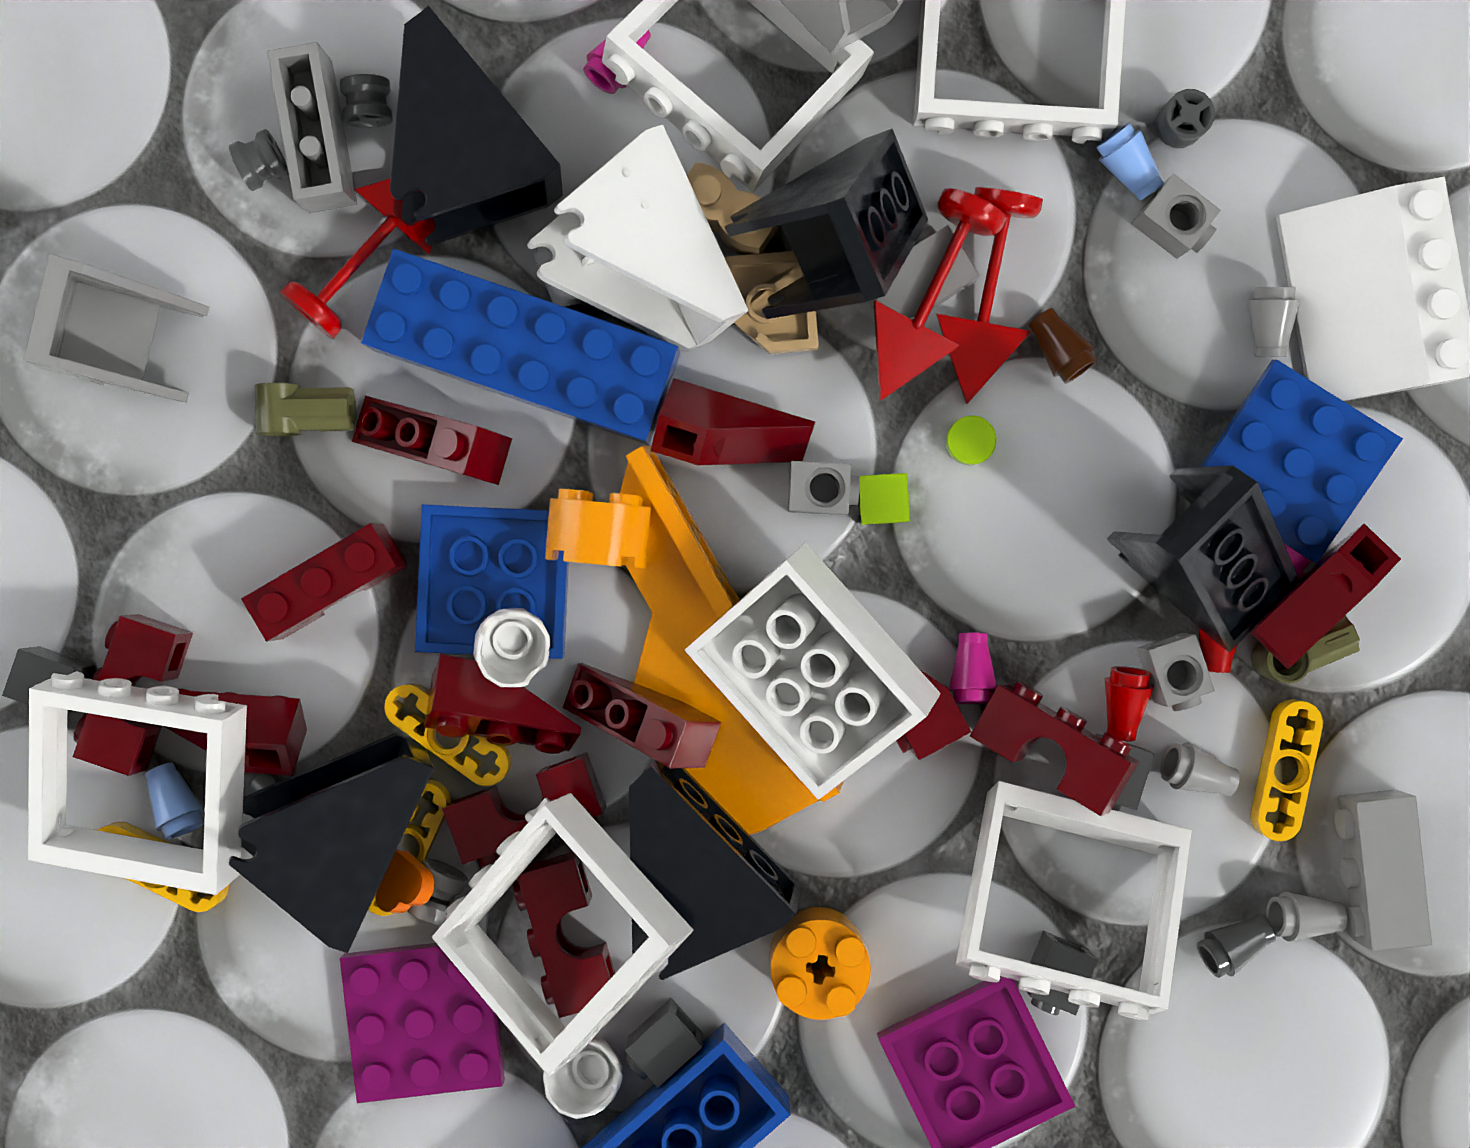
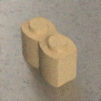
[687,163,778,255]

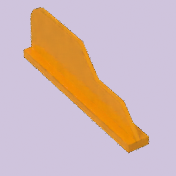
[620,445,843,835]

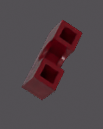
[241,523,408,642]
[72,614,193,776]
[970,681,1139,816]
[442,752,607,867]
[513,852,615,1018]

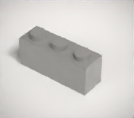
[267,42,358,213]
[1334,789,1432,952]

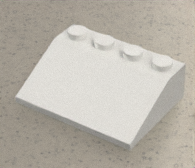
[1276,177,1470,401]
[685,542,941,800]

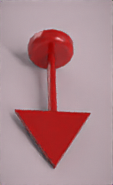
[280,178,436,340]
[935,187,1043,404]
[873,188,1006,400]

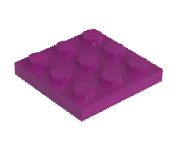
[339,943,505,1103]
[877,976,1076,1148]

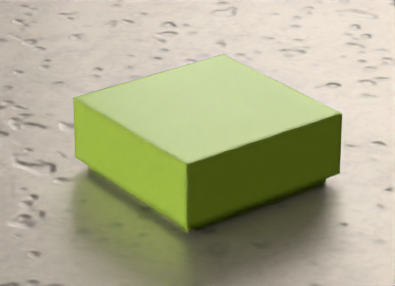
[858,473,910,525]

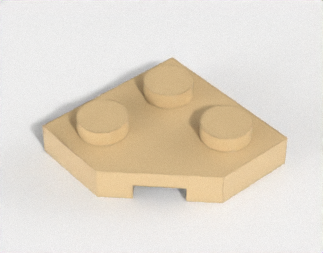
[724,251,819,354]

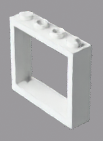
[602,0,874,193]
[913,0,1126,144]
[28,671,247,895]
[956,781,1192,1020]
[432,793,694,1076]

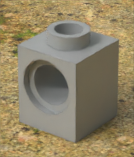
[1131,173,1221,259]
[788,461,860,515]
[1137,632,1215,711]

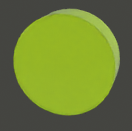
[946,415,997,465]

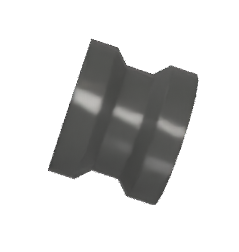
[340,74,393,128]
[1156,89,1215,148]
[229,129,289,191]

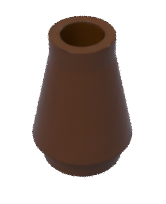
[1029,308,1097,384]

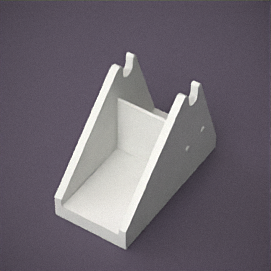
[527,125,749,352]

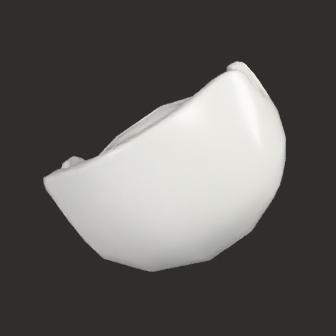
[473,608,550,687]
[543,1037,623,1119]

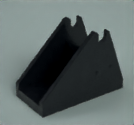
[390,6,563,246]
[724,128,928,319]
[1107,465,1300,652]
[229,733,434,954]
[629,760,802,980]

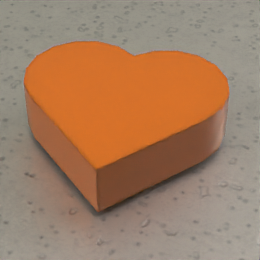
[376,850,434,914]

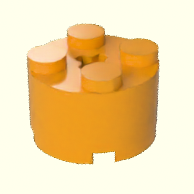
[545,489,651,568]
[769,907,871,1020]

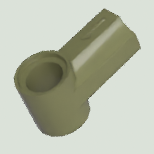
[255,383,357,436]
[1251,615,1360,684]

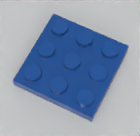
[1200,359,1403,564]
[415,504,569,659]

